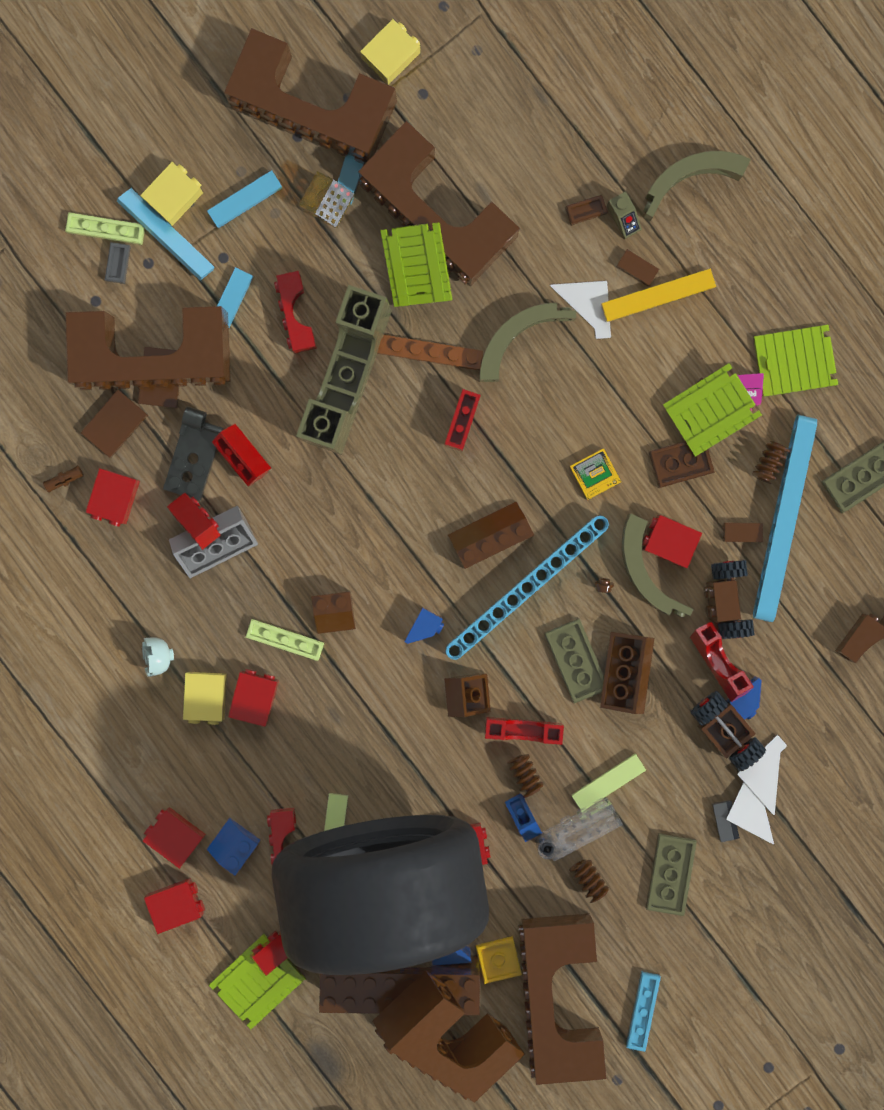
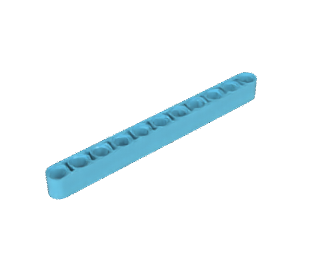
[753,415,817,622]
[446,516,609,660]

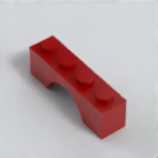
[274,271,317,354]
[690,621,754,702]
[484,717,564,745]
[267,807,296,864]

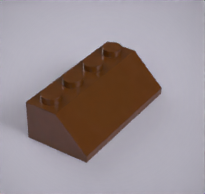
[448,502,534,569]
[600,632,655,714]

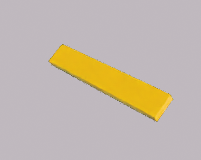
[601,268,716,322]

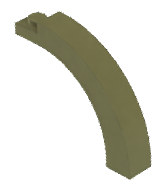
[643,151,751,221]
[479,303,576,382]
[621,514,693,618]

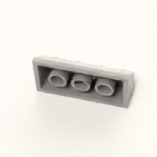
[169,506,258,578]

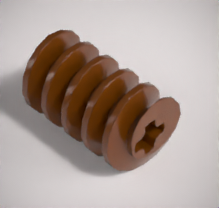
[752,441,790,484]
[507,754,543,798]
[569,859,609,903]

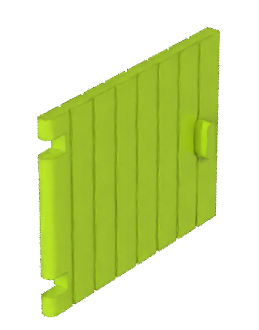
[381,222,452,307]
[753,325,838,397]
[663,363,762,457]
[209,934,306,1030]

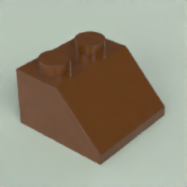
[311,591,356,634]
[444,674,491,717]

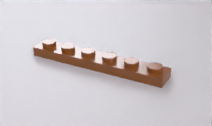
[377,335,483,370]

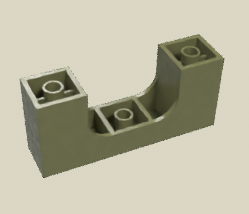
[296,285,392,455]

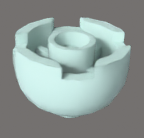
[142,637,174,677]

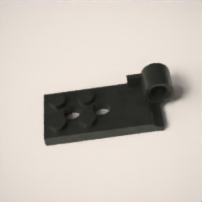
[163,406,224,501]

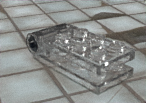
[535,797,623,861]

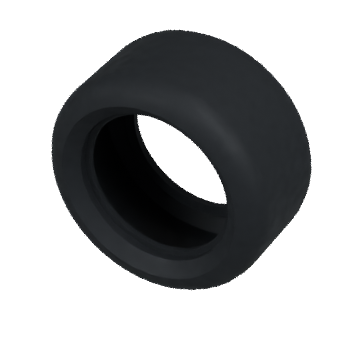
[272,815,489,975]

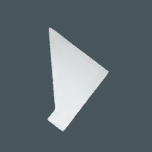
[550,281,611,339]
[737,735,787,815]
[726,782,774,844]

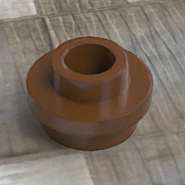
[594,578,614,593]

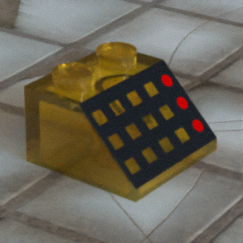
[299,171,355,228]

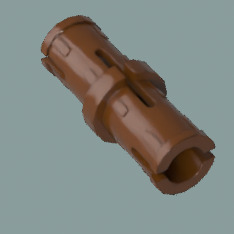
[43,465,84,493]

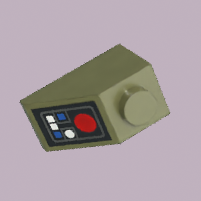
[606,191,642,239]

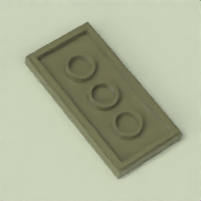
[821,441,884,513]
[544,618,604,704]
[646,833,697,916]

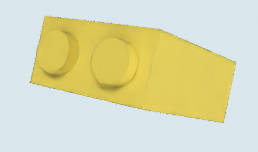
[360,19,420,85]
[140,162,203,226]
[183,672,227,725]

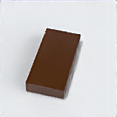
[565,195,608,226]
[616,249,659,287]
[723,523,763,542]

